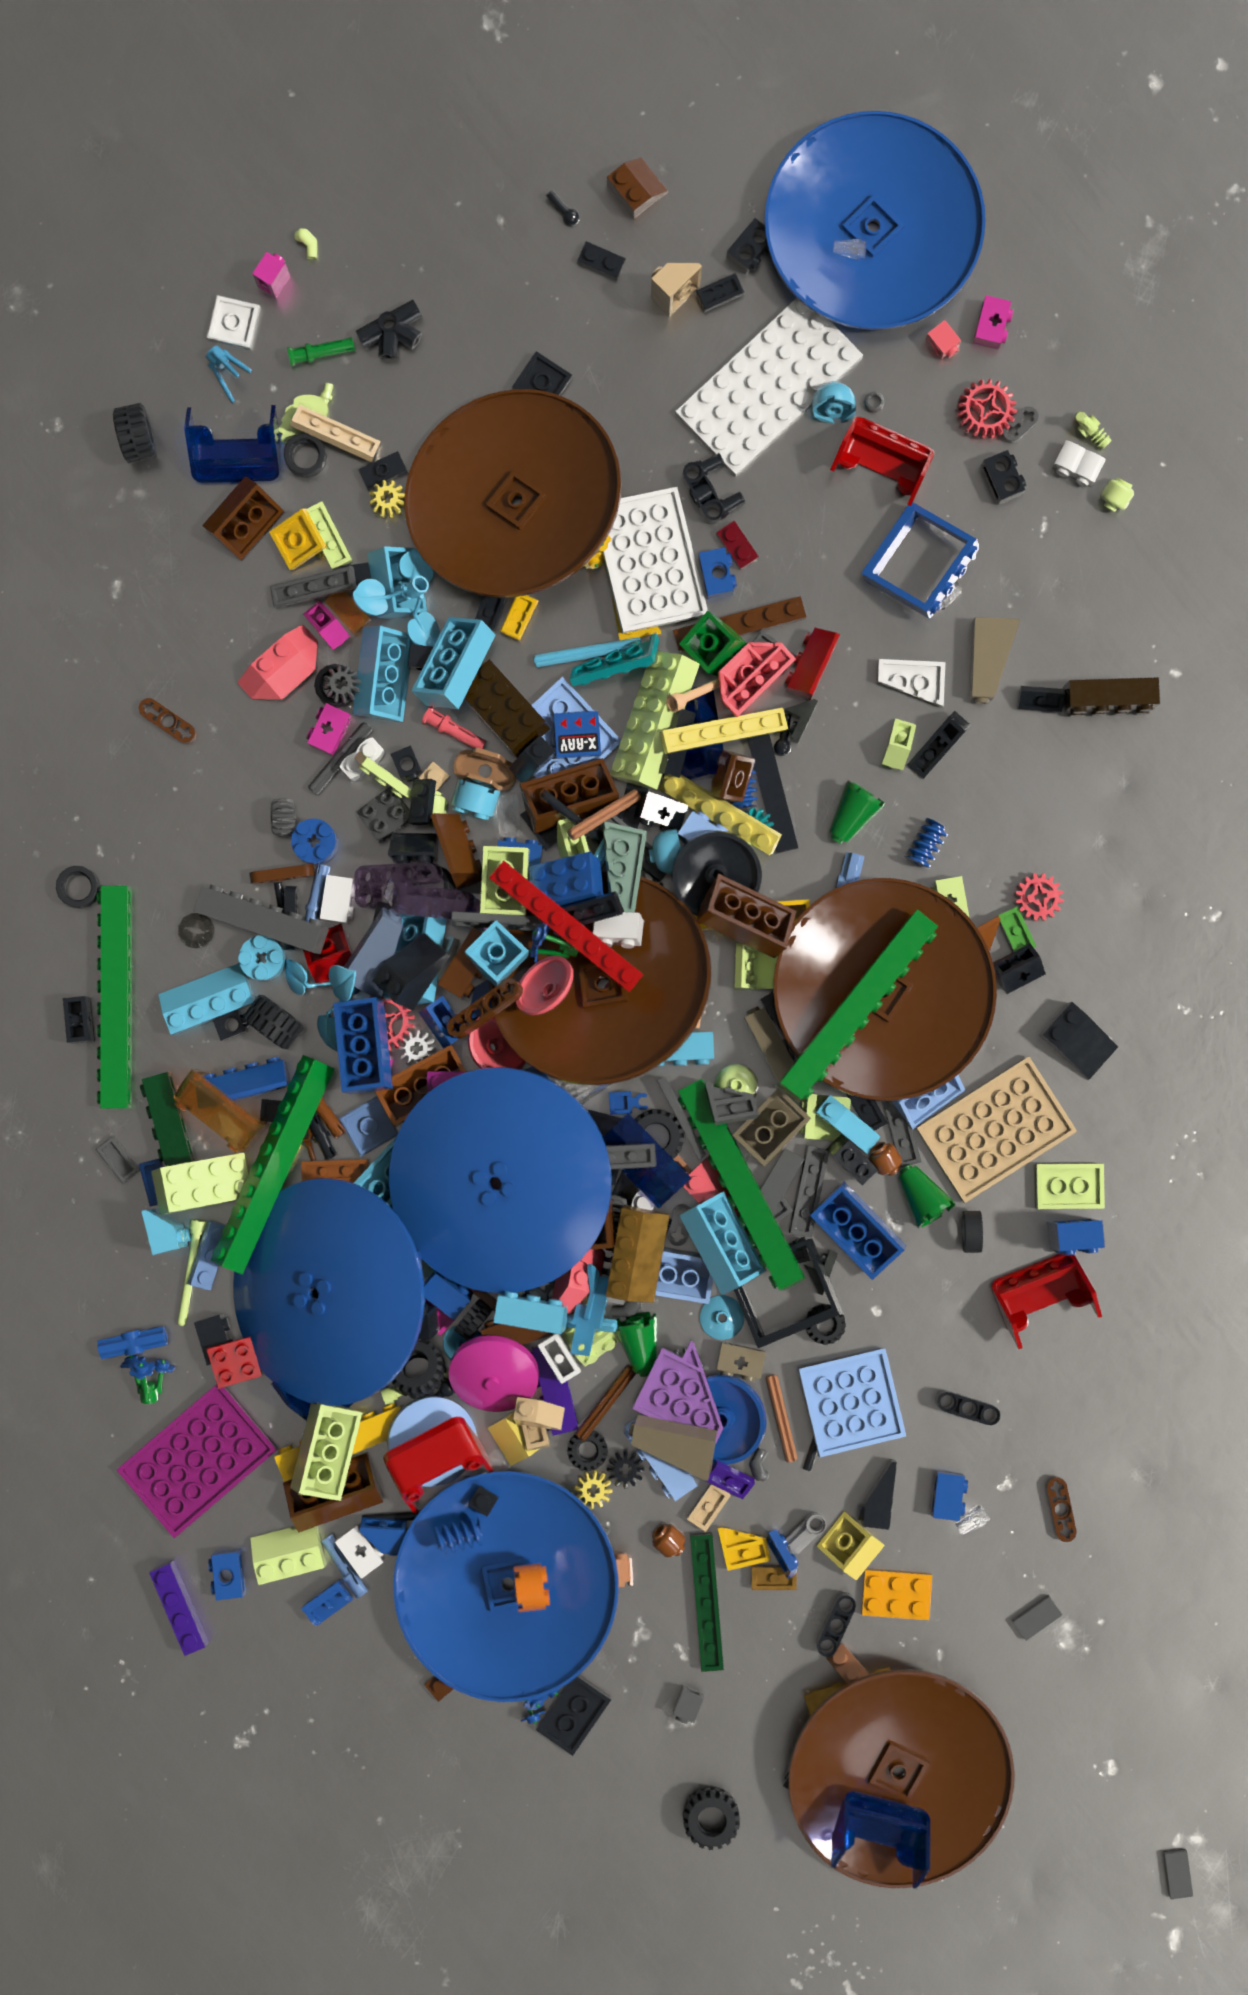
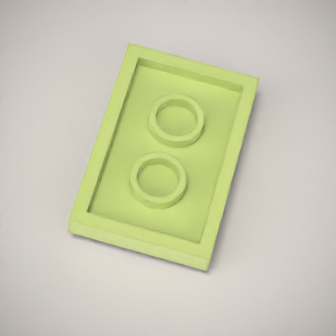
[1036,1164,1105,1209]

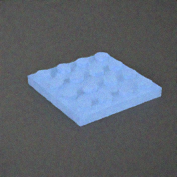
[499,677,621,778]
[798,1348,906,1457]

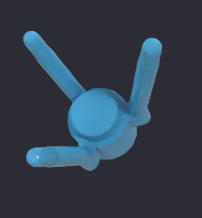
[206,345,252,403]

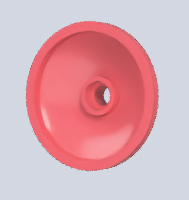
[516,956,573,1015]
[468,1016,526,1070]

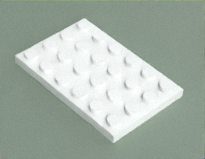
[602,487,708,634]

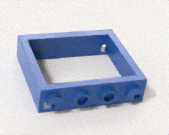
[861,502,979,619]

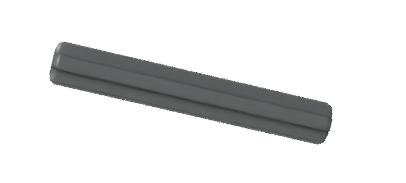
[308,722,372,795]

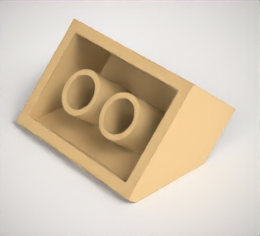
[651,263,702,316]

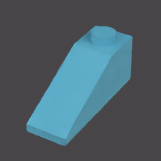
[816,1095,881,1154]

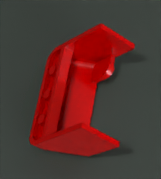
[830,417,935,506]
[992,1254,1102,1349]
[383,1417,494,1514]

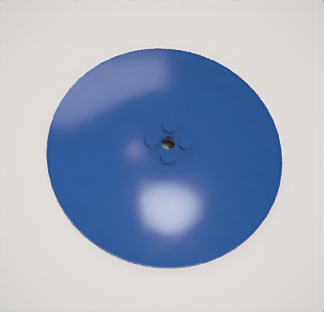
[765,111,986,330]
[389,1067,612,1293]
[233,1178,425,1406]
[393,1471,619,1702]

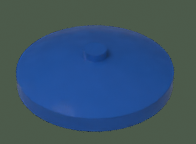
[706,1375,767,1465]

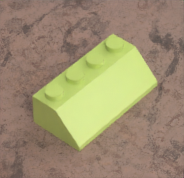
[290,1403,362,1501]

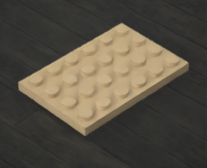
[916,1056,1077,1203]

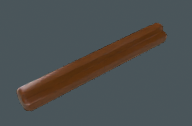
[575,1365,636,1441]

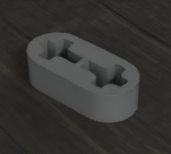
[1002,406,1039,443]

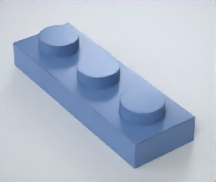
[187,1220,226,1291]

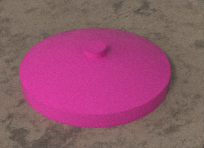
[449,1336,539,1412]

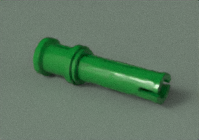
[287,337,355,367]

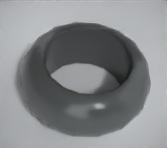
[864,392,884,412]

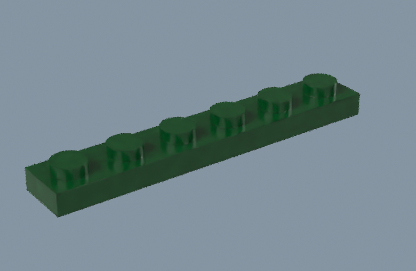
[690,1533,724,1672]

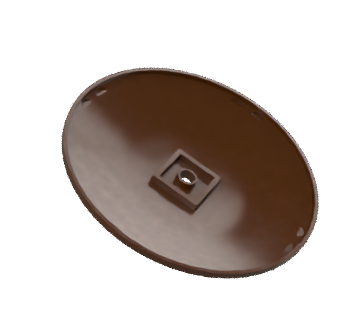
[404,389,622,598]
[489,872,711,1085]
[773,878,997,1101]
[788,1670,1015,1888]

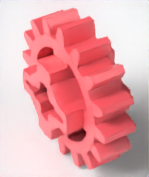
[1015,873,1064,921]

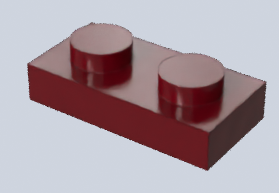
[716,520,759,570]

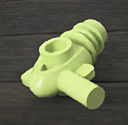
[1075,411,1112,449]

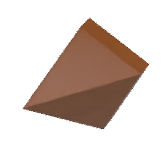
[978,915,1001,951]

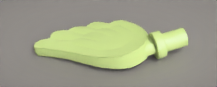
[279,383,333,444]

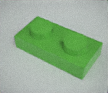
[999,906,1037,952]

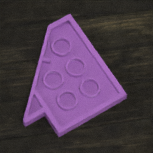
[632,1340,723,1442]

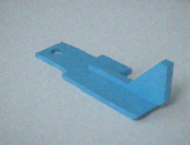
[570,1264,609,1356]

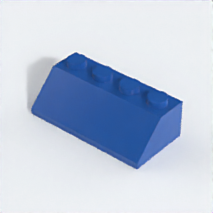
[196,1057,291,1108]
[810,1181,906,1280]

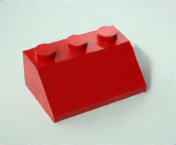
[785,628,841,701]

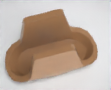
[453,747,516,791]

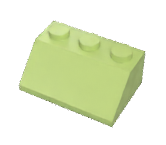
[250,1526,327,1585]

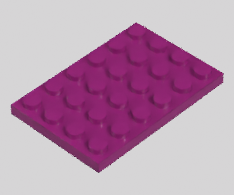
[117,1384,278,1538]

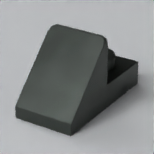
[784,699,818,743]
[804,1250,838,1295]

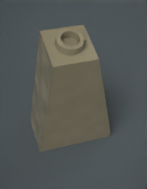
[970,617,1019,704]
[744,1006,794,1084]
[629,1415,717,1481]

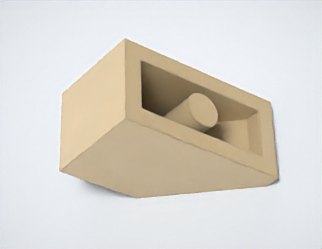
[514,1397,565,1431]

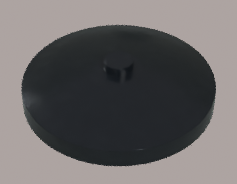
[672,830,762,916]

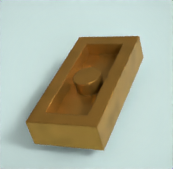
[751,1566,797,1590]

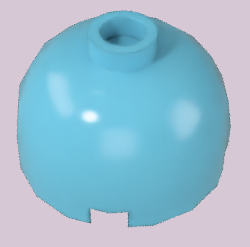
[812,381,856,423]
[648,829,681,874]

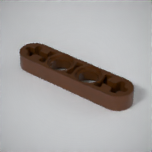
[447,979,523,1039]

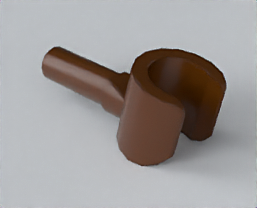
[302,1129,316,1161]

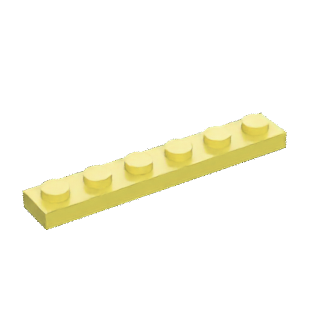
[660,708,788,754]
[659,774,782,855]

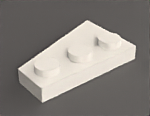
[877,659,945,707]

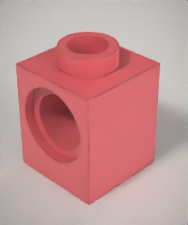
[925,320,961,360]

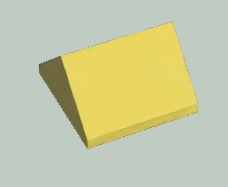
[488,1411,539,1466]

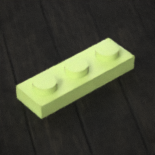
[306,501,352,570]
[355,751,412,800]

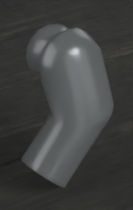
[611,1301,643,1317]
[749,1447,769,1482]

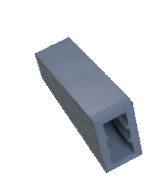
[344,907,402,999]

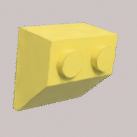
[817,1511,885,1580]

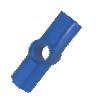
[97,1326,168,1359]

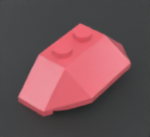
[237,625,318,700]
[718,642,796,718]
[552,1249,606,1314]

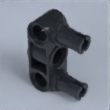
[682,453,746,525]

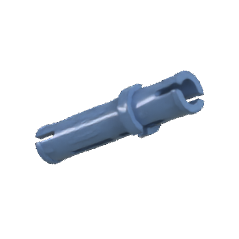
[304,864,331,922]
[321,1534,368,1599]

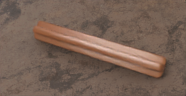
[568,789,641,840]
[766,1374,798,1463]

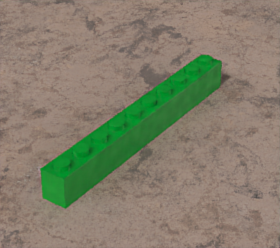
[97,886,131,1109]
[777,909,938,1102]
[210,1055,335,1275]
[678,1079,806,1291]

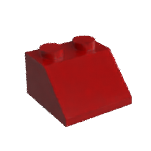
[303,924,353,983]

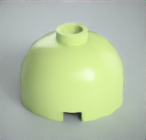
[714,1064,758,1098]

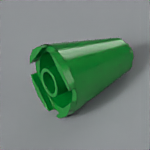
[829,780,885,844]
[898,1164,956,1229]
[615,1312,657,1377]

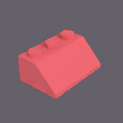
[680,1155,741,1217]

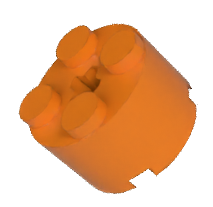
[514,1563,550,1612]

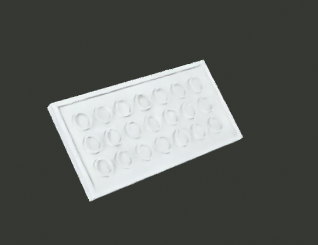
[675,298,863,476]

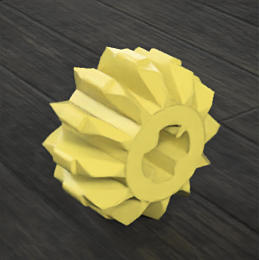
[369,480,405,518]
[574,1470,613,1509]

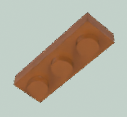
[301,1159,369,1182]

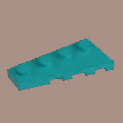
[570,633,660,686]

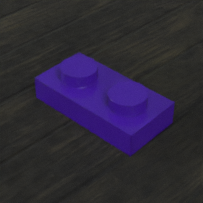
[705,1460,755,1500]

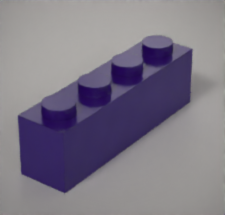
[530,1345,579,1436]
[149,1560,209,1656]

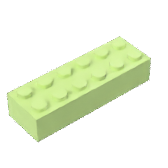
[610,651,700,790]

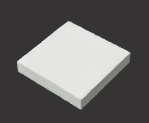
[207,296,260,349]

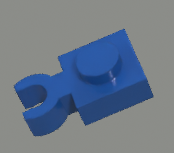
[609,1091,648,1115]

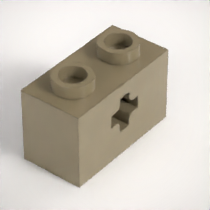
[716,1342,766,1382]

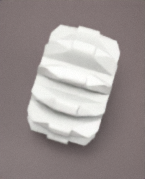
[398,1030,436,1065]

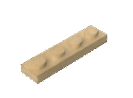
[290,405,381,462]

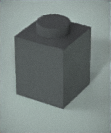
[673,1685,704,1724]

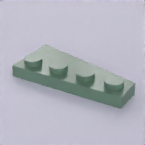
[602,822,647,913]

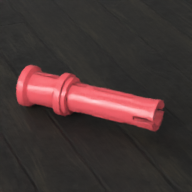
[421,706,487,749]

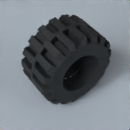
[113,403,156,463]
[243,994,304,1050]
[628,1109,684,1165]
[391,1339,446,1399]
[683,1787,740,1850]

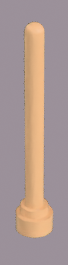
[666,678,720,712]

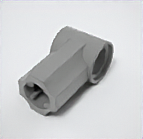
[785,1512,826,1554]

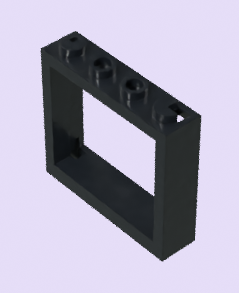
[734,1236,843,1348]

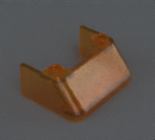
[173,1069,270,1153]

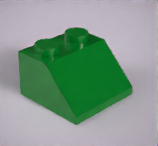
[679,611,747,676]

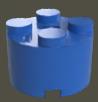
[291,819,338,865]

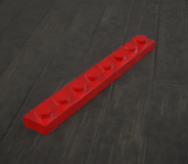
[489,860,644,992]

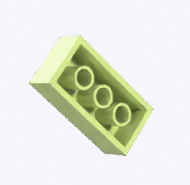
[151,1153,249,1215]

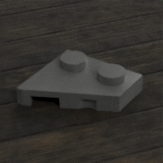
[704,1083,759,1126]

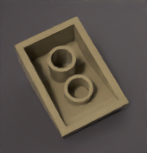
[732,1087,811,1167]

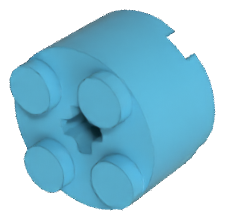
[451,778,501,820]
[238,935,286,981]

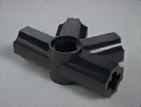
[356,299,423,359]

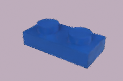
[766,1529,798,1579]

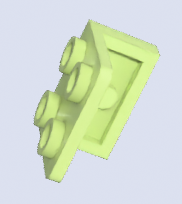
[735,943,778,990]
[800,1094,851,1141]
[561,1304,620,1367]

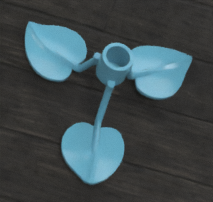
[352,548,440,647]
[285,959,360,1051]

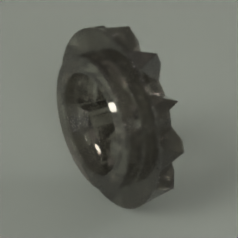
[178,913,214,948]

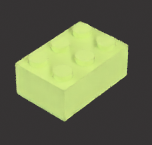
[480,846,529,916]

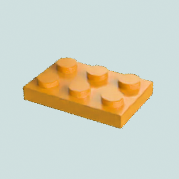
[861,1569,932,1620]

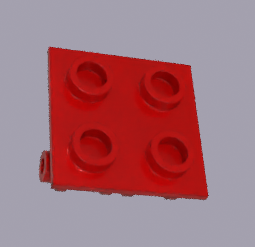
[207,1336,262,1389]

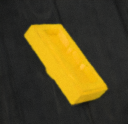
[500,595,539,641]

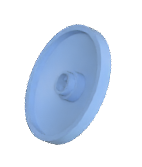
[387,1396,476,1487]

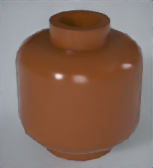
[869,1142,902,1176]
[652,1524,685,1558]

